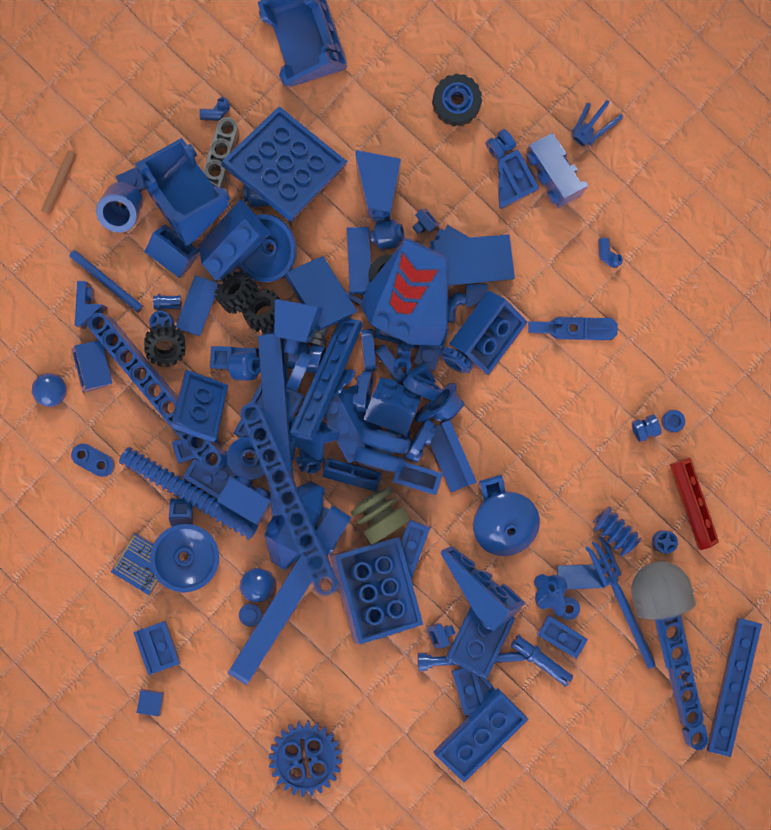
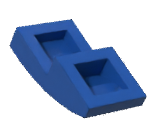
[210,346,259,370]

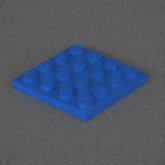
[221,106,347,222]

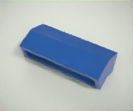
[176,275,218,336]
[322,458,382,492]

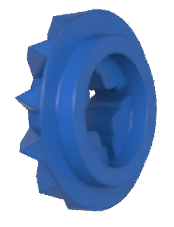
[440,347,473,373]

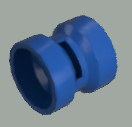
[485,129,516,160]
[631,414,662,442]

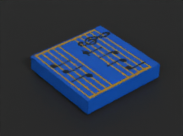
[111,533,158,595]

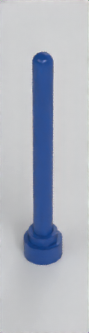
[417,652,526,671]

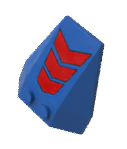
[361,238,448,345]

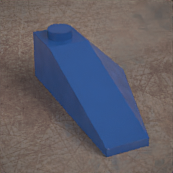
[440,546,526,632]

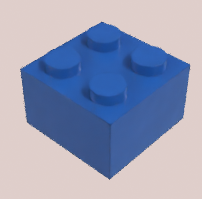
[364,378,421,436]
[217,476,271,525]

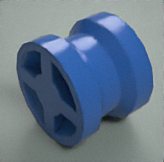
[149,311,175,329]
[652,530,678,554]

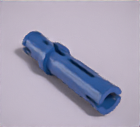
[510,634,573,687]

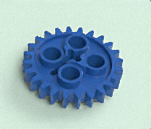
[268,720,342,797]

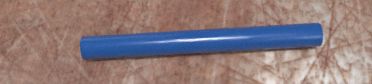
[69,250,143,313]

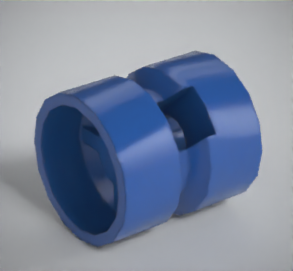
[287,341,326,375]

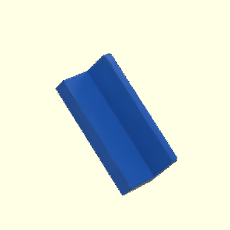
[430,420,477,492]

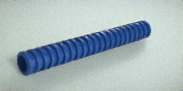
[119,447,259,540]

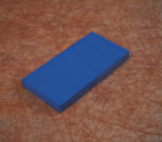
[430,234,515,286]
[433,688,529,782]

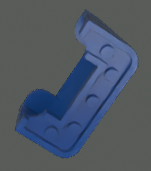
[257,0,347,87]
[135,138,230,246]

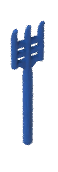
[585,537,656,669]

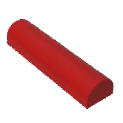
[669,457,719,550]

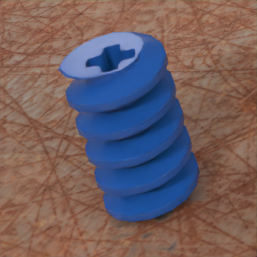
[593,506,642,556]

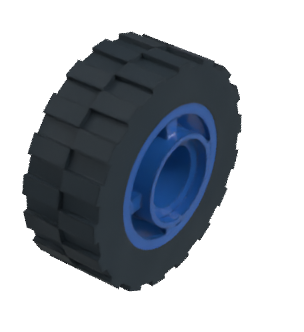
[432,73,482,127]

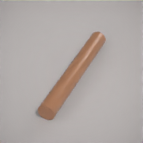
[41,150,76,214]

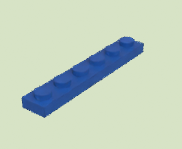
[290,318,363,441]
[706,617,762,757]

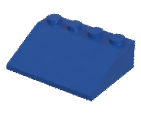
[330,537,424,645]

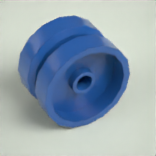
[353,428,410,473]

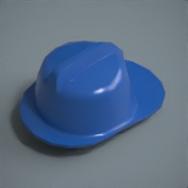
[415,383,464,423]

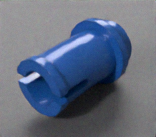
[153,293,181,311]

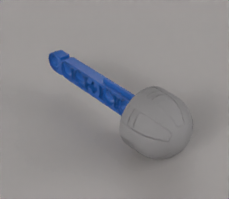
[631,561,708,750]

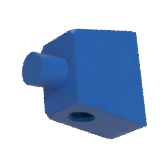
[275,299,323,354]

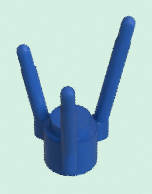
[572,100,623,147]

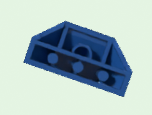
[264,481,325,570]

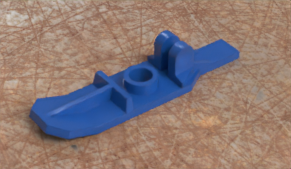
[528,317,618,340]

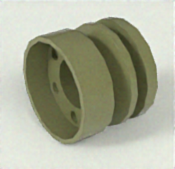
[350,487,411,545]

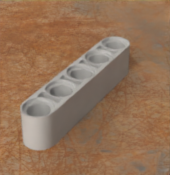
[203,117,240,222]

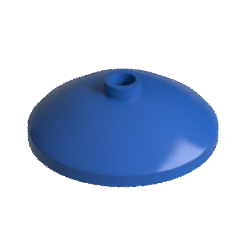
[240,214,297,282]
[473,492,540,556]
[150,524,219,592]

